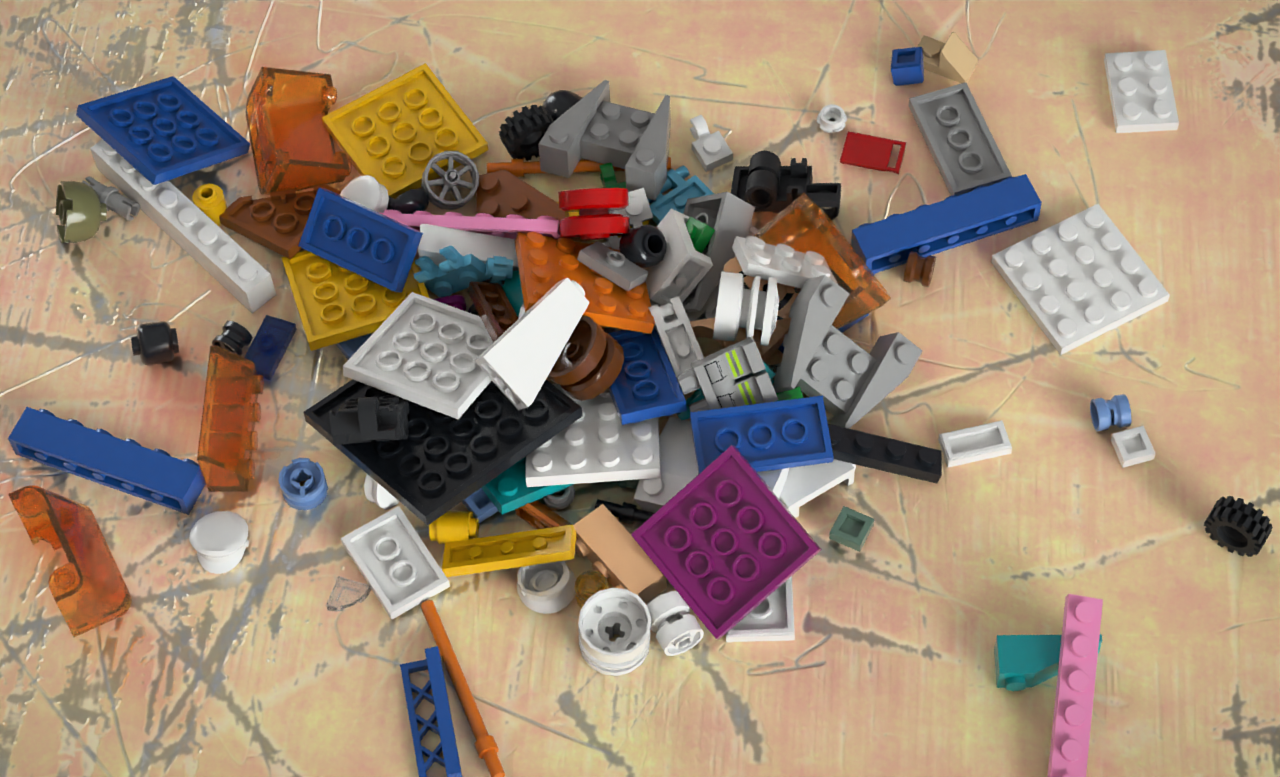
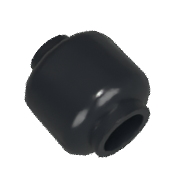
[619,225,667,268]
[131,321,179,365]

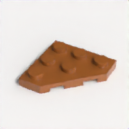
[476,170,569,222]
[219,184,341,259]

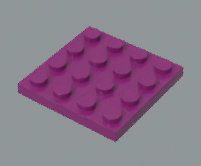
[631,445,822,639]

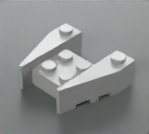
[539,80,671,200]
[773,275,922,429]

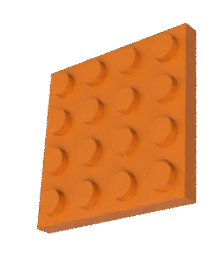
[515,232,655,334]

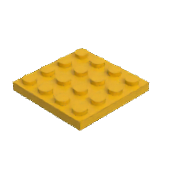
[321,63,489,199]
[281,250,429,351]

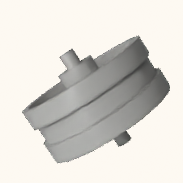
[421,151,479,210]

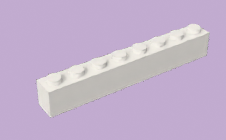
[90,139,276,313]

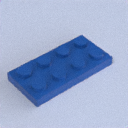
[299,188,423,293]
[608,326,687,425]
[690,395,834,474]

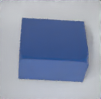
[891,47,924,86]

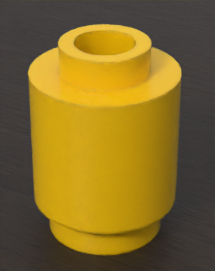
[192,183,228,226]
[429,511,479,544]

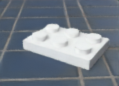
[1104,50,1179,133]
[732,236,838,289]
[341,506,450,620]

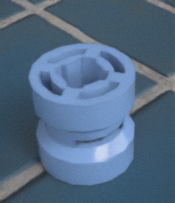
[1090,394,1132,432]

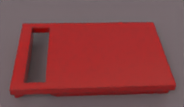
[840,131,906,174]

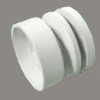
[713,271,780,346]
[578,588,651,676]

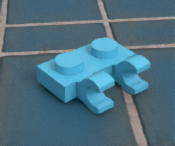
[414,246,491,298]

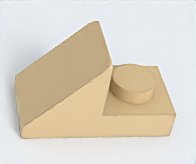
[917,32,978,84]

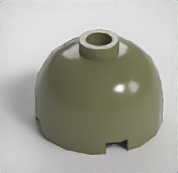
[56,181,107,243]

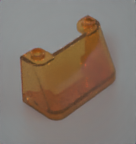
[245,67,352,195]
[753,193,892,329]
[8,485,132,637]

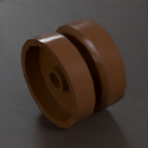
[548,315,624,401]

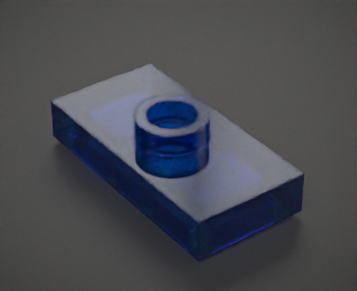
[240,315,297,381]

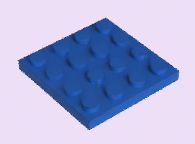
[76,76,250,185]

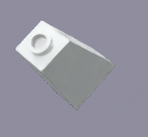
[418,224,519,285]
[474,278,590,410]

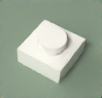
[1111,426,1155,468]

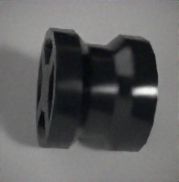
[212,321,253,361]

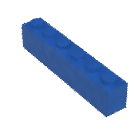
[851,174,1042,277]
[8,407,207,515]

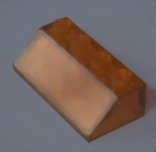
[197,346,264,492]

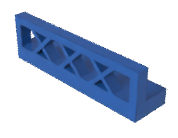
[400,646,462,777]

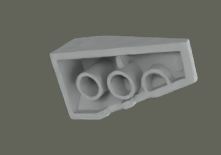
[682,192,755,313]

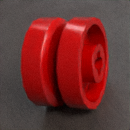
[558,188,630,240]

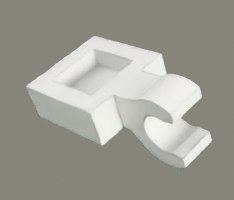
[690,115,733,172]

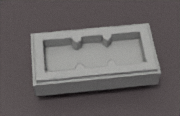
[577,241,649,291]

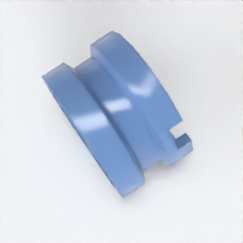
[278,458,328,510]

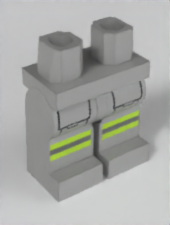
[677,337,778,412]

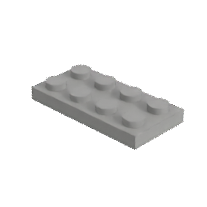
[909,82,1012,196]

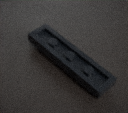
[828,424,942,484]

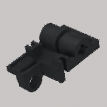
[731,151,841,222]
[329,395,409,445]

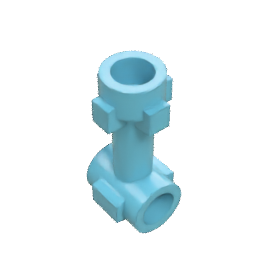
[485,256,513,287]

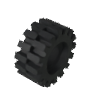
[499,105,554,161]
[1204,496,1273,557]

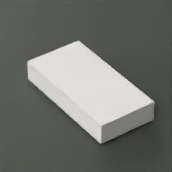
[938,420,1012,468]

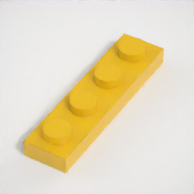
[442,524,576,577]

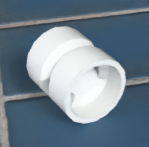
[647,591,704,656]

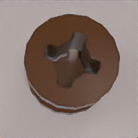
[903,251,936,287]

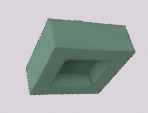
[829,506,874,552]

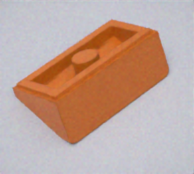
[515,500,572,529]

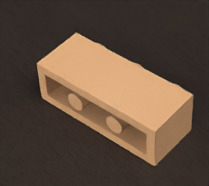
[573,504,667,604]

